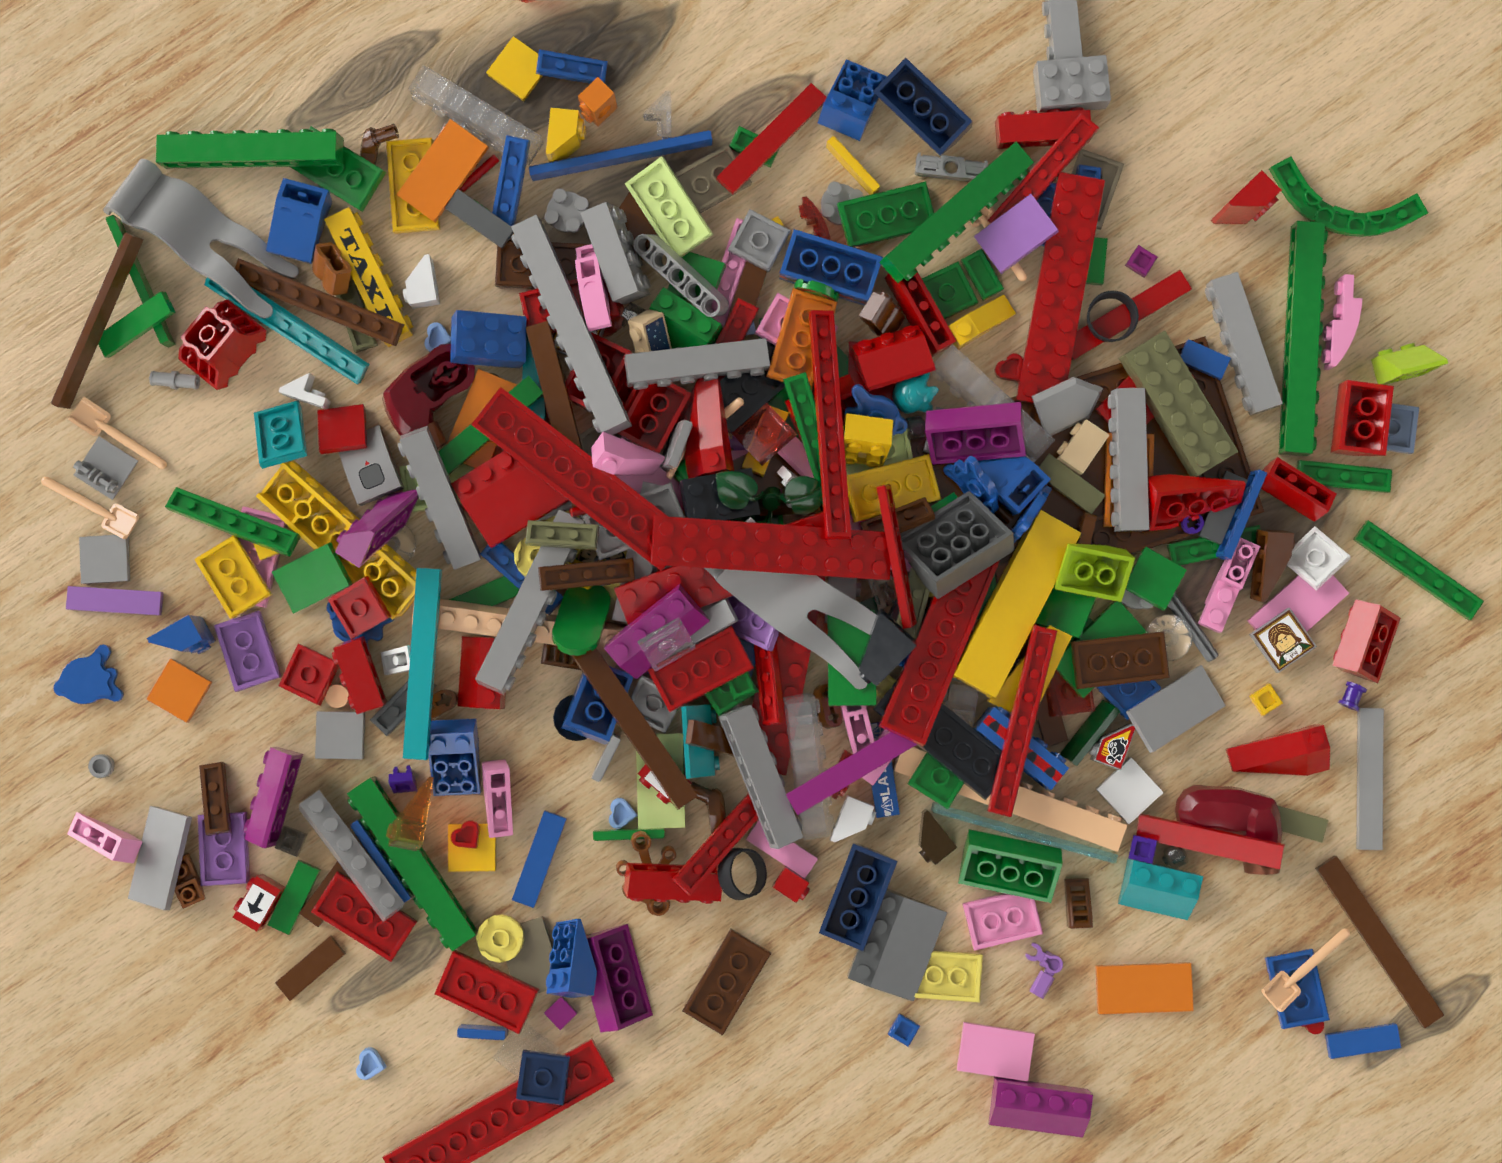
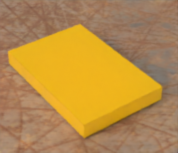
[194,535,273,619]

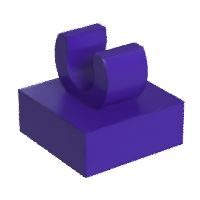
[388,765,417,794]
[1128,835,1158,864]

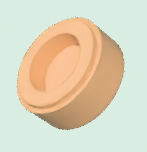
[325,685,350,708]

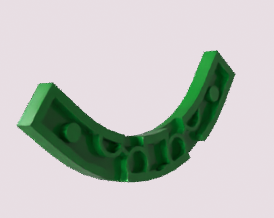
[1269,156,1428,237]

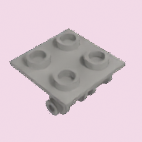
[73,436,138,500]

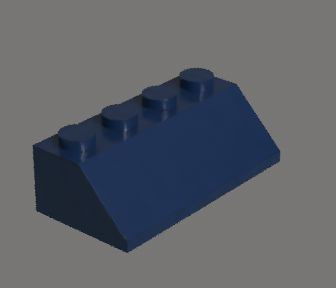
[873,57,973,156]
[819,843,898,951]

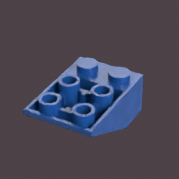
[818,59,887,141]
[266,178,333,264]
[978,456,1051,515]
[428,719,481,796]
[546,919,597,998]

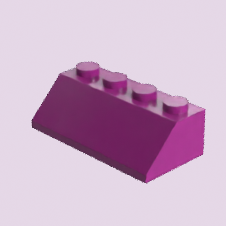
[925,402,1026,464]
[335,490,419,568]
[604,584,710,679]
[244,747,303,849]
[586,924,653,1032]
[988,1076,1093,1138]

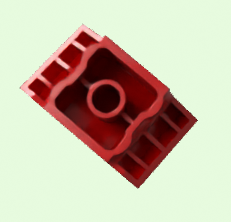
[178,299,267,390]

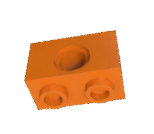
[578,77,618,126]

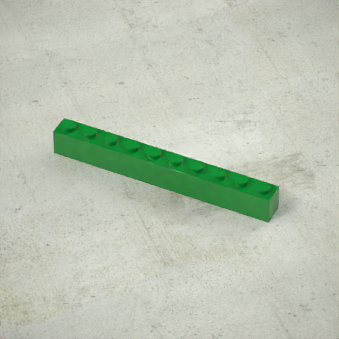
[1278,221,1328,456]

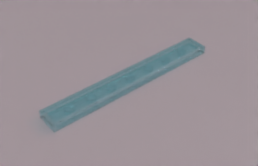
[931,802,1118,863]

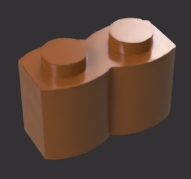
[312,242,352,296]

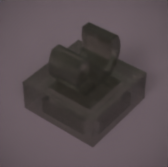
[621,302,646,327]
[275,826,307,857]

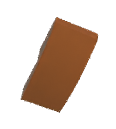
[174,853,206,909]

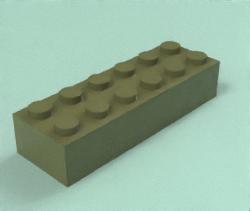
[1119,331,1238,477]

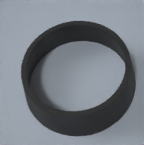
[1087,291,1139,342]
[717,848,767,900]

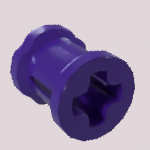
[1338,681,1367,711]

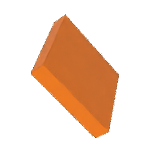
[146,659,212,723]

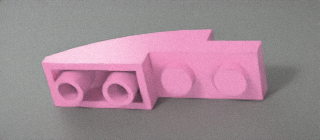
[575,244,612,331]
[1322,274,1363,370]
[1198,537,1260,633]

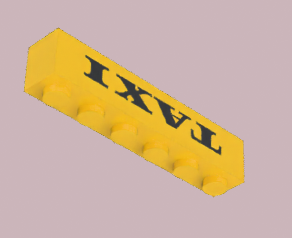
[324,207,414,347]

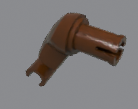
[360,123,399,165]
[691,782,726,834]

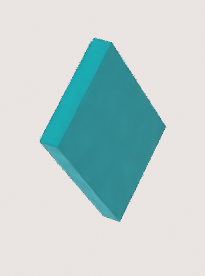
[254,400,308,469]

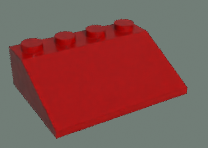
[451,451,569,548]

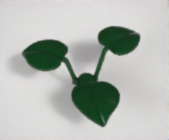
[716,471,823,524]

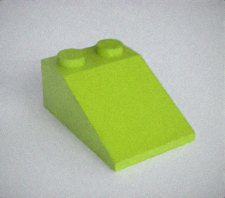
[1371,343,1448,385]
[1054,544,1135,602]

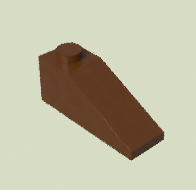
[1250,529,1295,602]

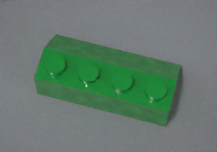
[958,829,1063,903]

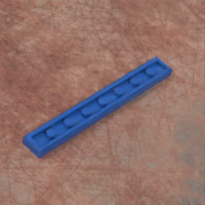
[528,130,713,182]

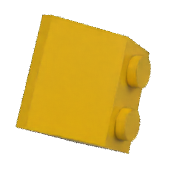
[546,108,586,162]

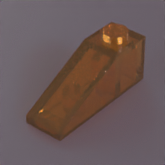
[387,777,434,851]

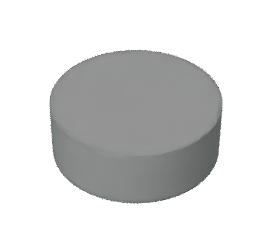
[88,754,115,778]

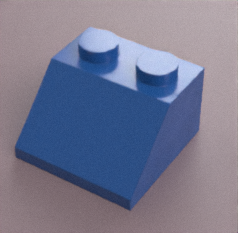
[147,615,216,654]

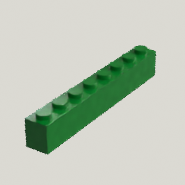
[156,129,344,169]
[879,142,1034,283]
[347,776,478,951]

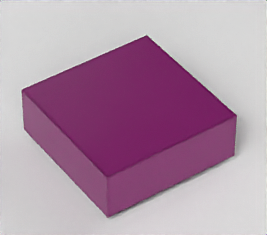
[1125,245,1158,278]
[544,996,578,1030]

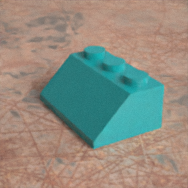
[681,704,720,779]
[1118,858,1203,920]

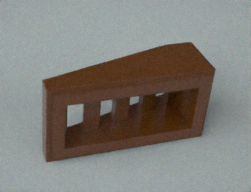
[541,644,581,670]
[1064,878,1093,929]

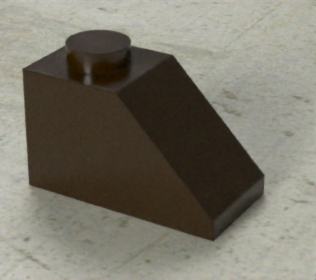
[918,809,957,865]

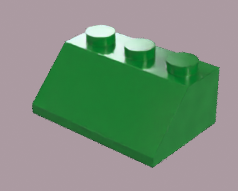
[649,287,723,349]

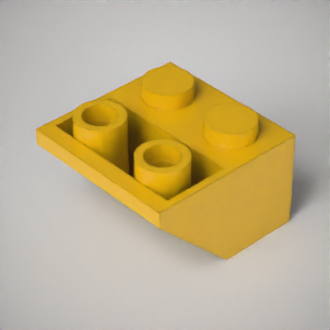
[843,413,893,467]

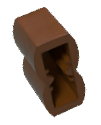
[859,292,905,337]

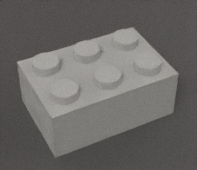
[1033,55,1111,113]

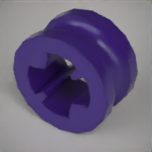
[1181,514,1204,534]

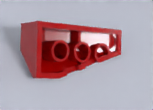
[685,378,734,478]
[1148,474,1246,531]
[1226,724,1330,776]

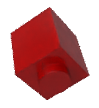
[772,866,810,903]

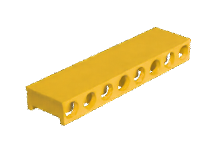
[256,460,417,620]
[953,510,1081,698]

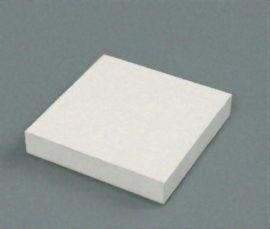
[1287,526,1350,591]
[1096,757,1164,824]

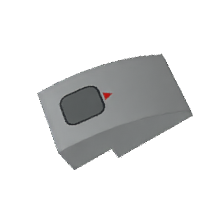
[339,425,404,506]

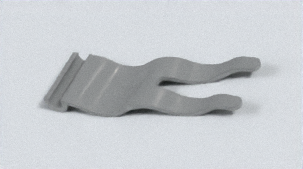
[103,159,299,318]
[704,517,876,689]

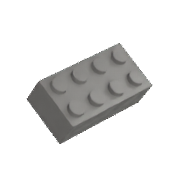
[580,202,651,305]

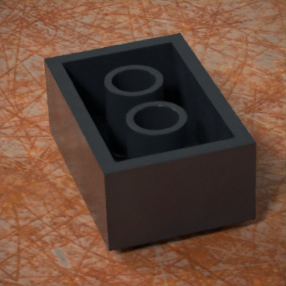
[679,468,761,521]

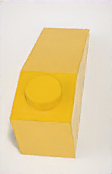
[948,295,1016,351]

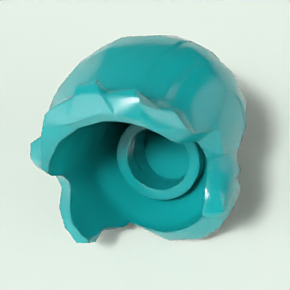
[892,373,939,414]

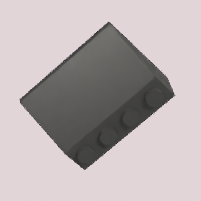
[900,491,1014,599]
[847,889,947,1001]

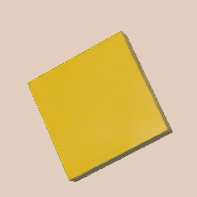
[486,36,543,101]
[448,823,496,872]

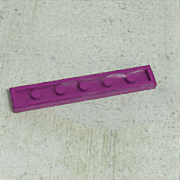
[785,732,917,815]

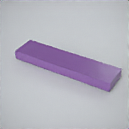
[66,586,163,616]

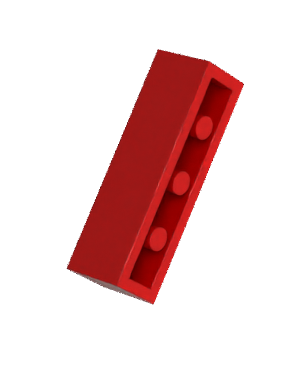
[995,107,1092,150]
[884,268,956,357]
[624,863,722,904]

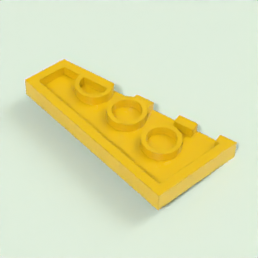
[987,625,1072,712]

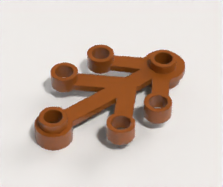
[616,831,676,916]

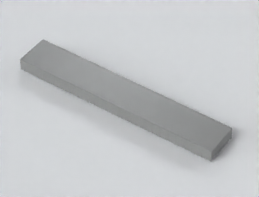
[1356,708,1384,850]

